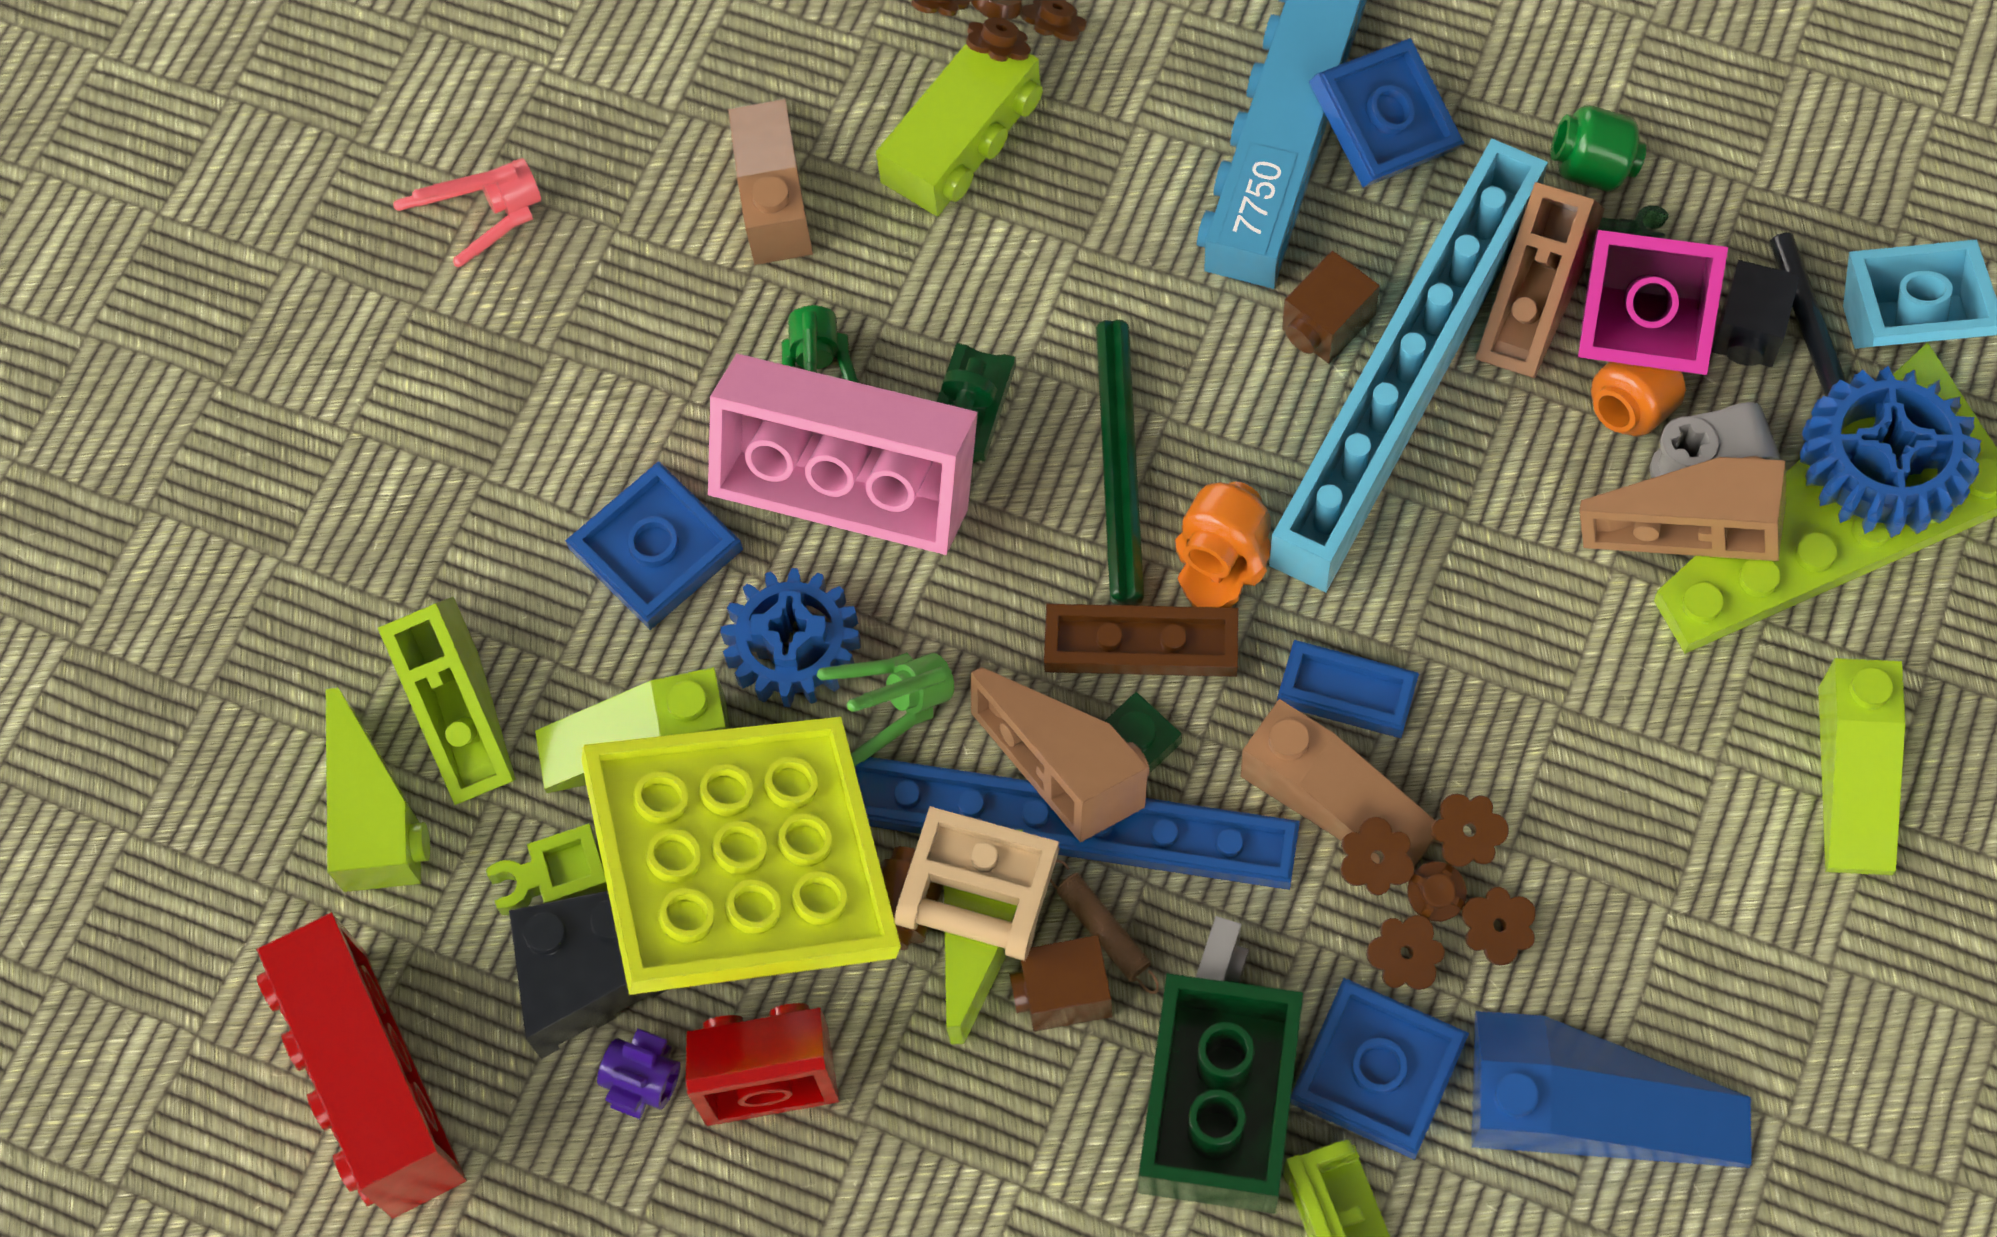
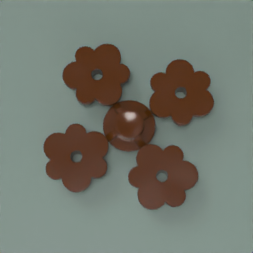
[911,0,1087,62]
[1340,794,1536,990]

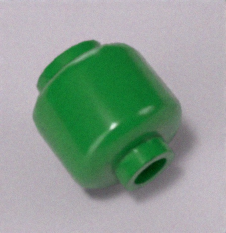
[1550,105,1646,192]

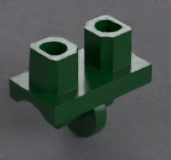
[936,342,1016,463]

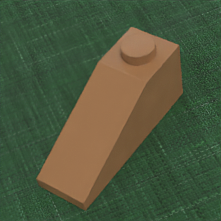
[728,99,813,265]
[1475,182,1605,378]
[1579,456,1786,561]
[971,667,1150,843]
[1240,699,1436,869]

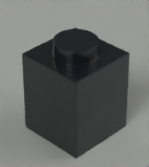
[1711,260,1800,368]

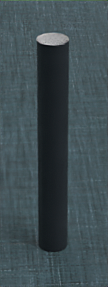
[1769,232,1847,397]

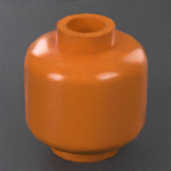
[1591,362,1686,437]

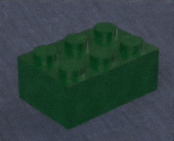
[1138,973,1304,1214]

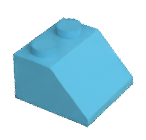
[1843,239,1997,349]

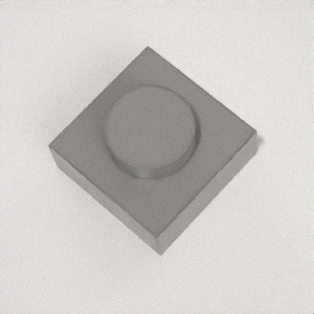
[1196,916,1249,983]

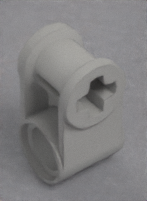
[1649,402,1782,478]

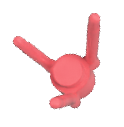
[393,157,542,267]

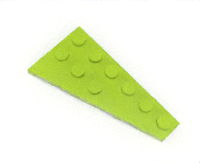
[1653,342,1997,654]

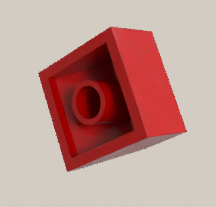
[686,1003,839,1126]

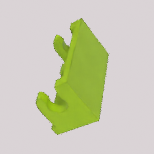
[1283,1140,1390,1237]

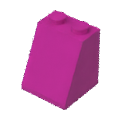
[1578,230,1728,375]

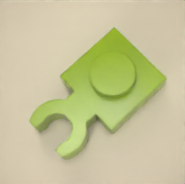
[486,823,608,916]

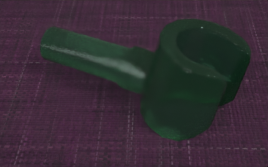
[1598,205,1669,239]

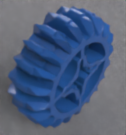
[1800,366,1981,538]

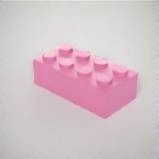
[708,353,978,555]

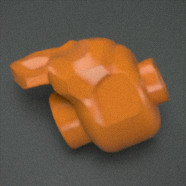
[1175,481,1271,608]

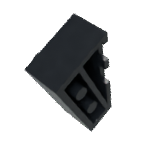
[509,891,667,1059]

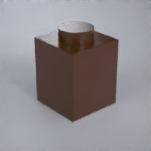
[1282,250,1380,364]
[1009,935,1112,1032]

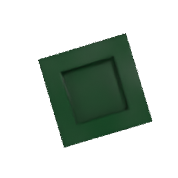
[1105,692,1182,773]

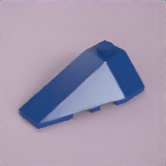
[1471,1011,1752,1168]

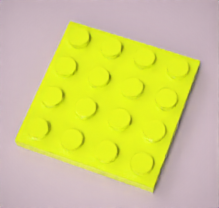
[581,717,901,995]

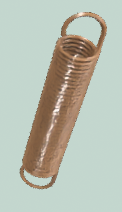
[1050,859,1159,994]

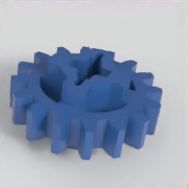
[720,568,861,707]

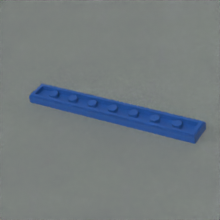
[855,757,1300,890]

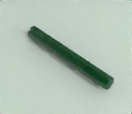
[1096,319,1144,606]

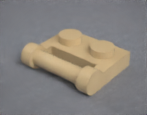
[895,807,1059,961]

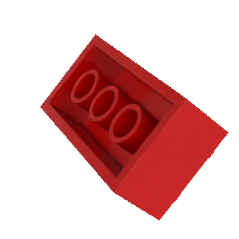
[256,912,467,1219]

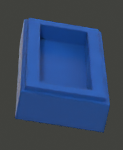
[1277,640,1419,739]

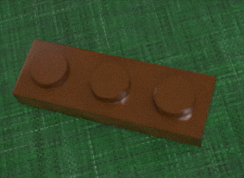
[1044,604,1239,677]

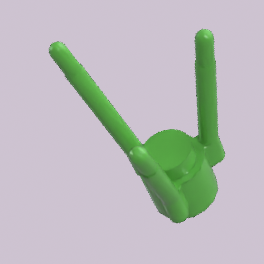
[817,653,954,767]

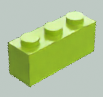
[876,44,1043,217]

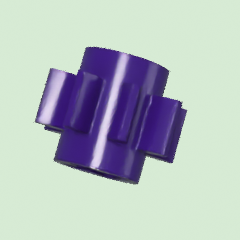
[597,1028,681,1119]

